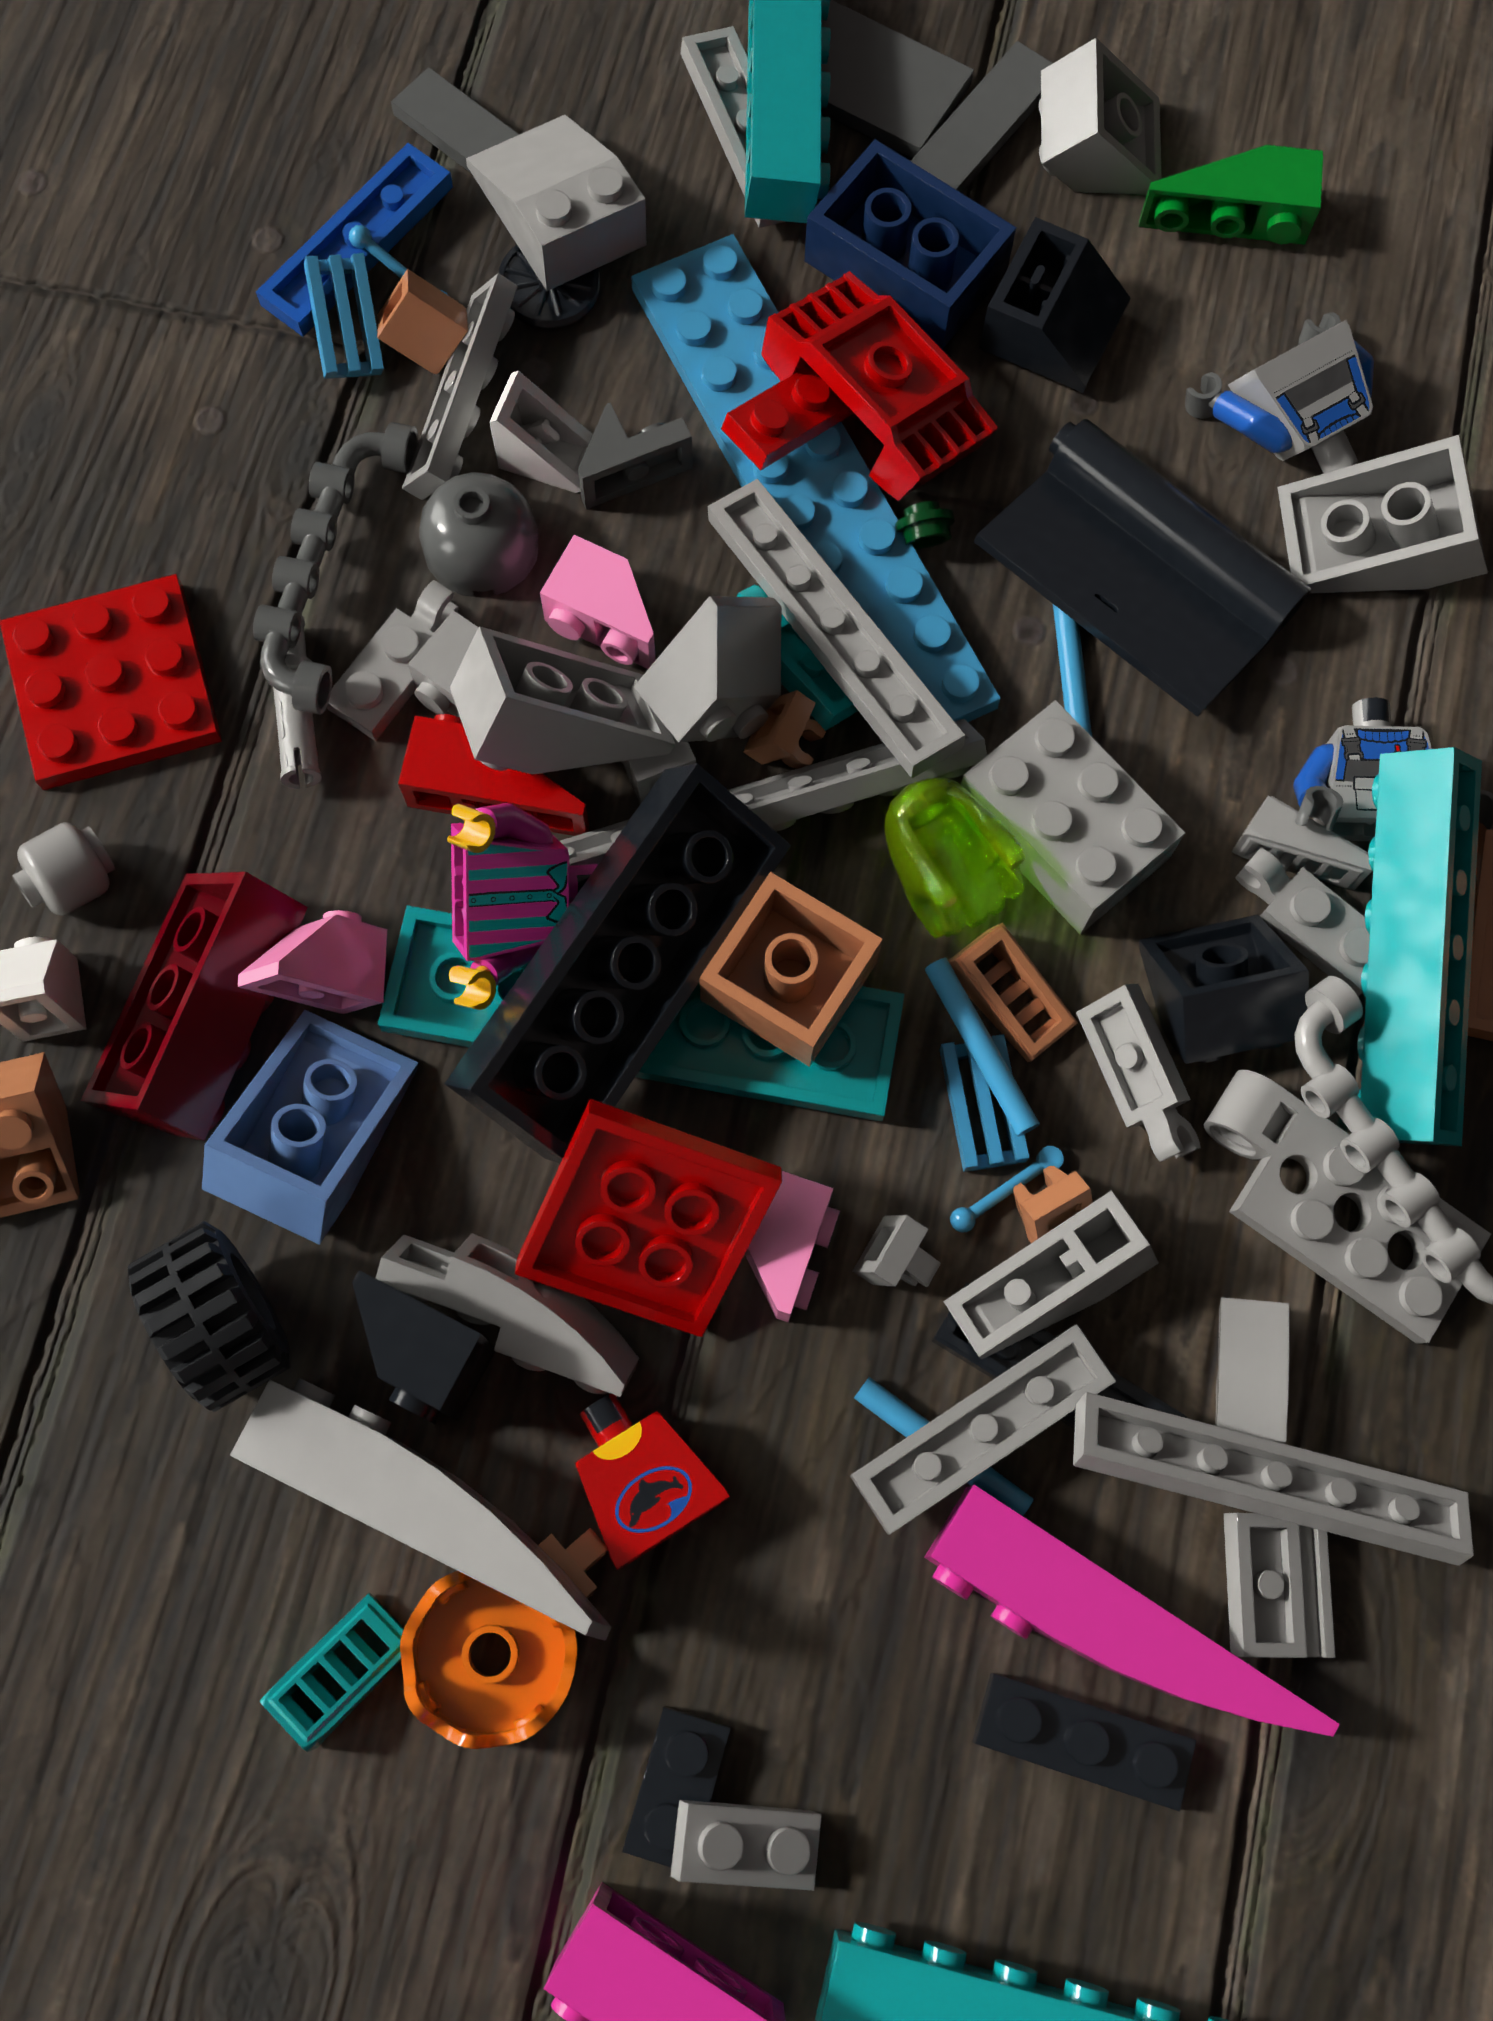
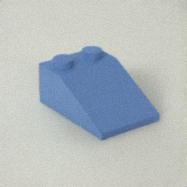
[202,1010,419,1245]

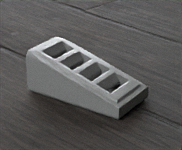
[1232,795,1372,891]

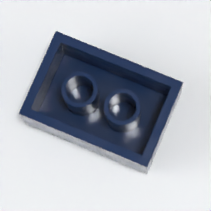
[805,139,1017,350]

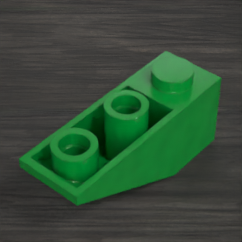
[1139,145,1323,245]

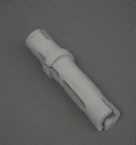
[267,615,321,789]

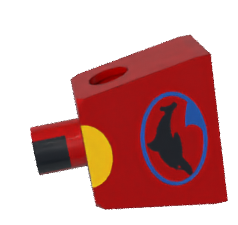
[575,1394,730,1570]

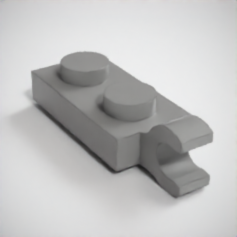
[327,580,459,741]
[1235,848,1370,996]
[1076,984,1200,1162]

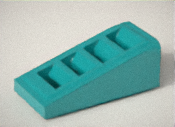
[260,1593,404,1752]

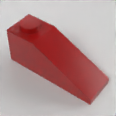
[398,714,589,836]

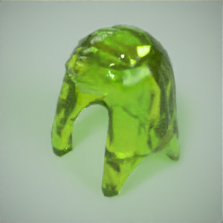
[885,777,1025,939]

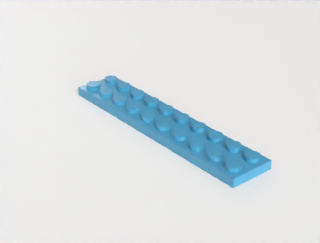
[631,234,1001,722]

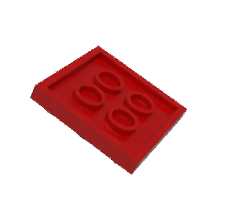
[0,574,222,790]
[515,1099,782,1337]

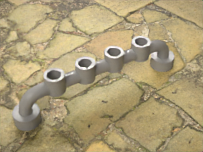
[1294,976,1493,1305]

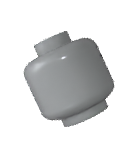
[12,822,115,916]

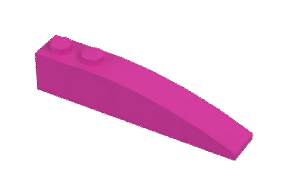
[924,1485,1340,1737]

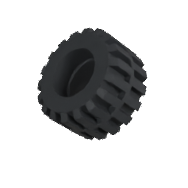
[128,1221,290,1412]

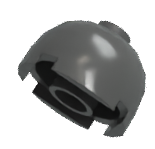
[419,472,539,597]

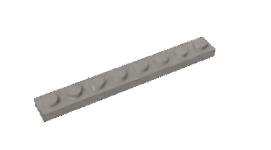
[560,719,987,866]

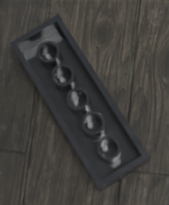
[444,763,792,1163]

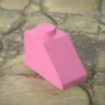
[238,910,387,1014]

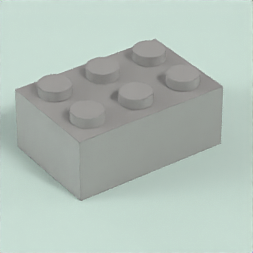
[955,700,1185,935]

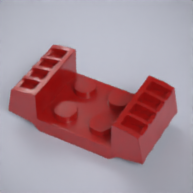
[761,271,998,501]

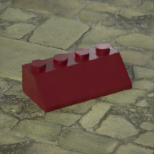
[81,872,308,1141]

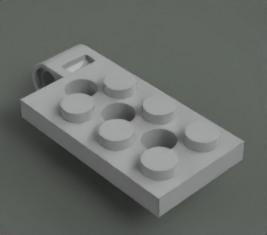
[1204,1070,1491,1344]

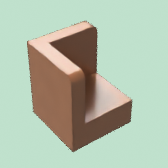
[377,269,468,374]

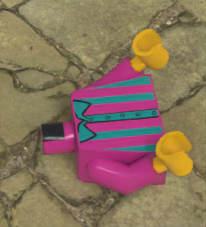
[447,803,598,1010]

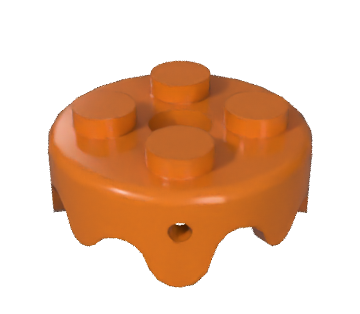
[400,1571,578,1749]

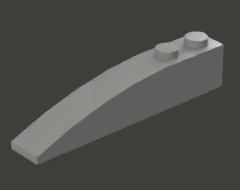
[230,1378,612,1641]

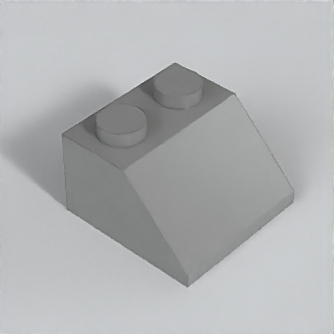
[1039,38,1162,195]
[634,596,782,743]

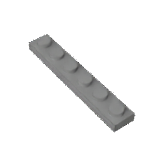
[707,479,965,779]
[1073,1392,1474,1566]

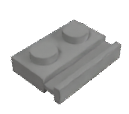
[1223,1513,1335,1658]

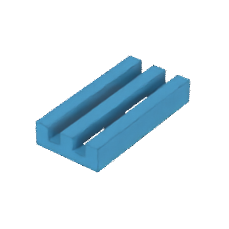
[304,253,384,379]
[939,1034,1030,1172]

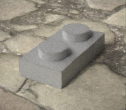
[670,1800,821,1891]

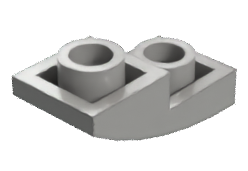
[1215,1297,1289,1444]

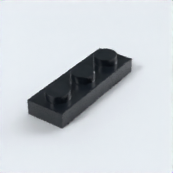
[972,1673,1196,1812]

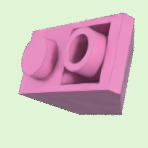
[540,535,656,669]
[745,1171,840,1323]

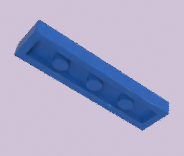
[256,143,453,337]

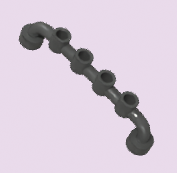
[253,422,418,715]

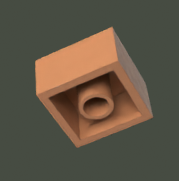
[700,872,883,1067]

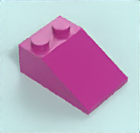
[543,1882,786,2021]

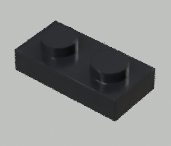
[622,1706,731,1867]

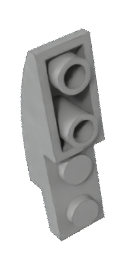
[376,1233,639,1397]

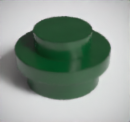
[895,501,955,549]

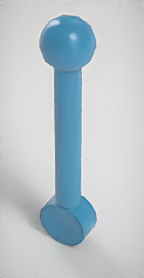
[349,225,449,296]
[950,1146,1064,1232]

